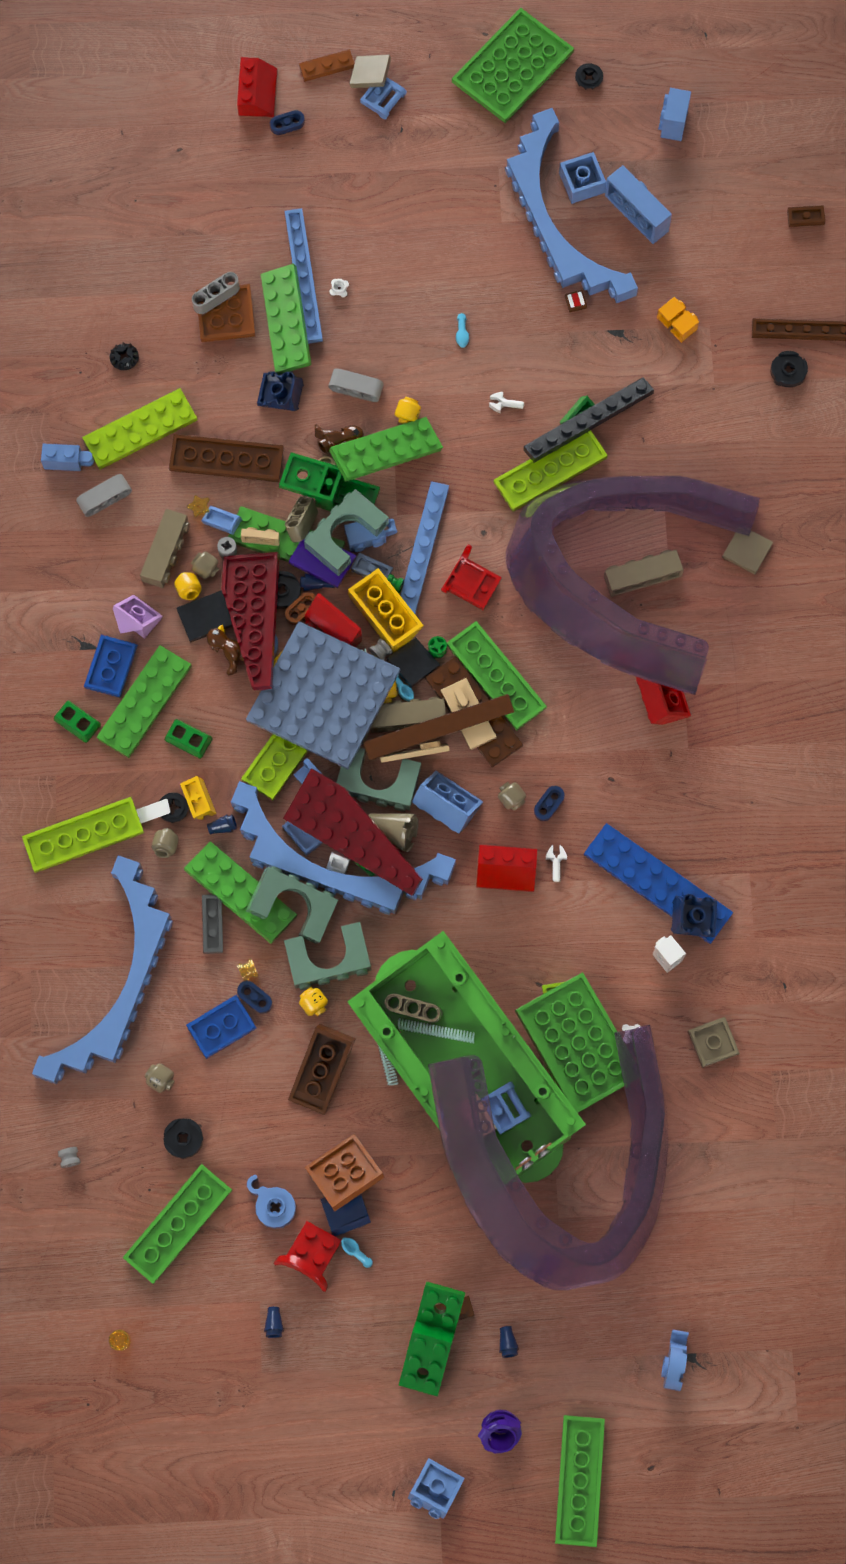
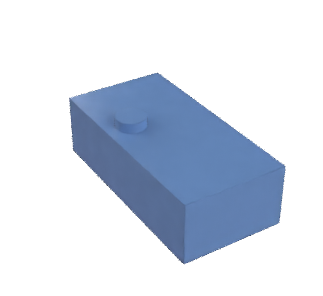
[605,165,672,244]

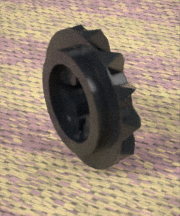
[575,63,603,90]
[109,342,139,370]
[160,793,189,823]

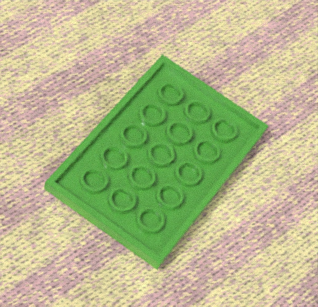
[452,8,574,123]
[515,972,643,1113]

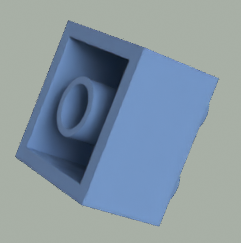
[658,88,691,141]
[559,152,606,204]

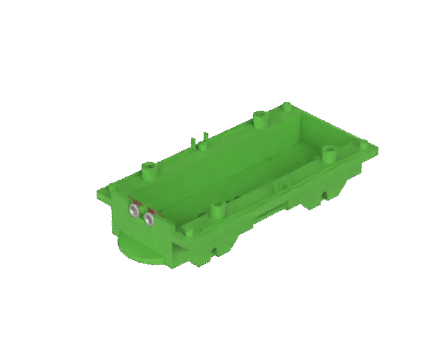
[347,931,586,1197]

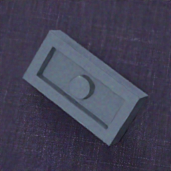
[351,553,393,578]

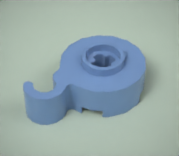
[247,1175,296,1229]
[661,1329,689,1391]

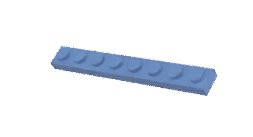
[285,208,323,344]
[400,481,449,614]

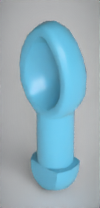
[456,313,469,348]
[396,675,414,702]
[341,1237,373,1268]

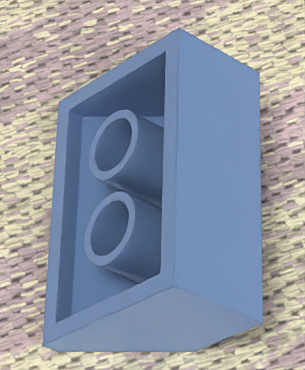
[412,771,483,833]

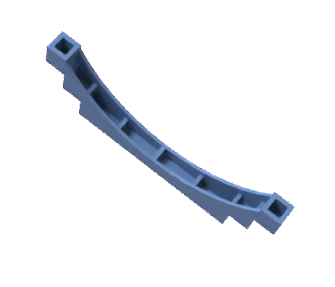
[505,108,638,303]
[231,781,456,915]
[32,855,173,1084]

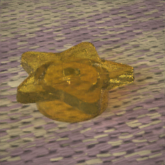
[187,495,210,517]

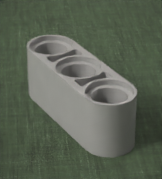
[192,272,240,314]
[328,369,384,402]
[76,474,132,517]

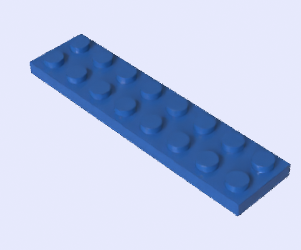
[584,823,733,944]

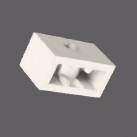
[653,935,686,973]

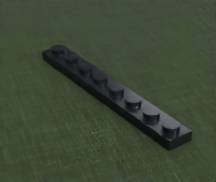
[523,377,654,463]

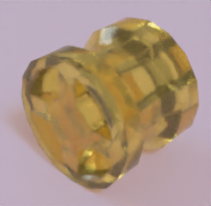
[237,958,259,981]
[109,1330,131,1351]

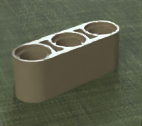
[285,495,318,542]
[385,994,443,1023]

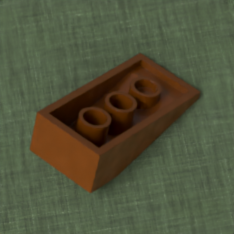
[288,1024,356,1115]

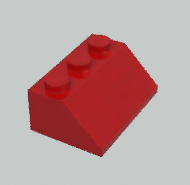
[237,57,277,117]
[305,593,362,647]
[634,663,691,725]
[476,845,538,892]

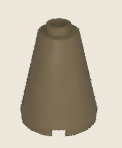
[368,813,419,852]

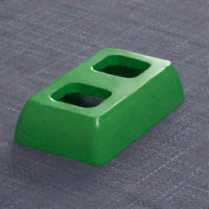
[54,700,101,743]
[164,719,213,759]

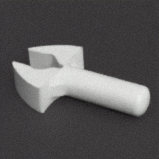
[489,392,524,413]
[546,845,567,882]

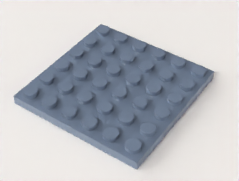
[246,621,401,769]

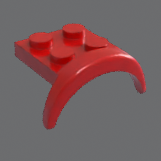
[441,544,502,610]
[273,1221,341,1292]

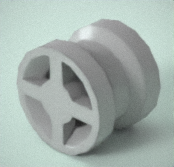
[217,537,237,558]
[369,638,393,660]
[58,1147,81,1168]

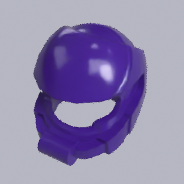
[478,1409,522,1454]

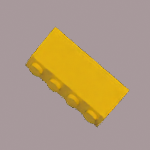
[348,568,424,653]

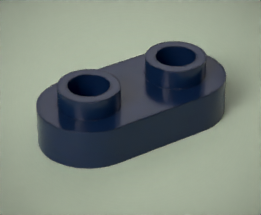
[270,110,305,135]
[534,786,565,821]
[237,981,272,1014]

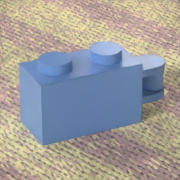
[41,444,94,471]
[344,519,398,552]

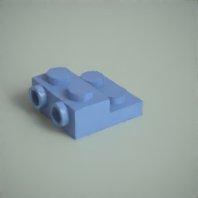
[407,1458,465,1519]

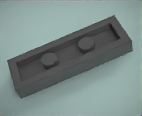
[202,895,223,954]

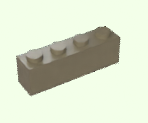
[140,509,190,588]
[604,550,683,597]
[370,697,446,733]

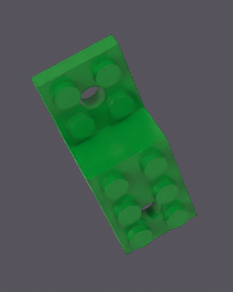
[279,452,380,511]
[399,1281,466,1397]

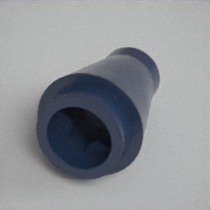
[207,814,237,835]
[264,1307,284,1338]
[499,1326,519,1358]

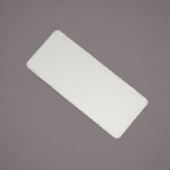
[136,799,170,824]

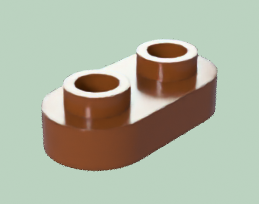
[285,592,316,625]

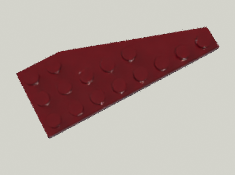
[221,552,280,690]
[283,768,423,896]

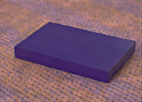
[289,531,356,588]

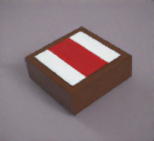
[565,290,587,313]

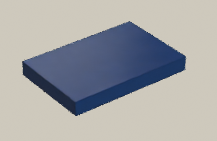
[84,635,138,698]
[186,994,257,1059]

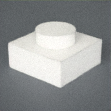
[326,850,350,874]

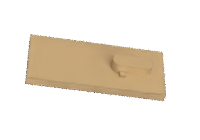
[441,678,496,750]
[380,740,450,763]

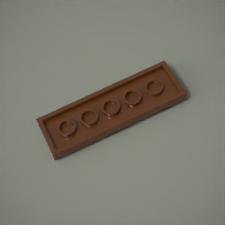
[169,434,284,482]
[425,656,523,767]

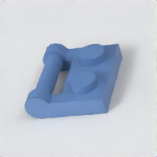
[360,78,407,119]
[480,1082,532,1135]

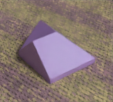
[113,595,163,639]

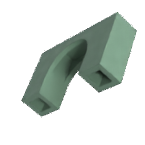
[304,489,389,576]
[337,748,421,812]
[246,866,338,944]
[284,922,371,990]

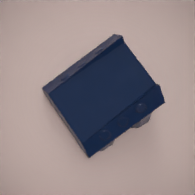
[257,372,304,411]
[671,894,717,938]
[320,1194,371,1236]

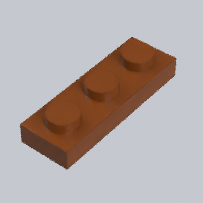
[299,49,355,82]

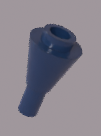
[300,573,335,591]

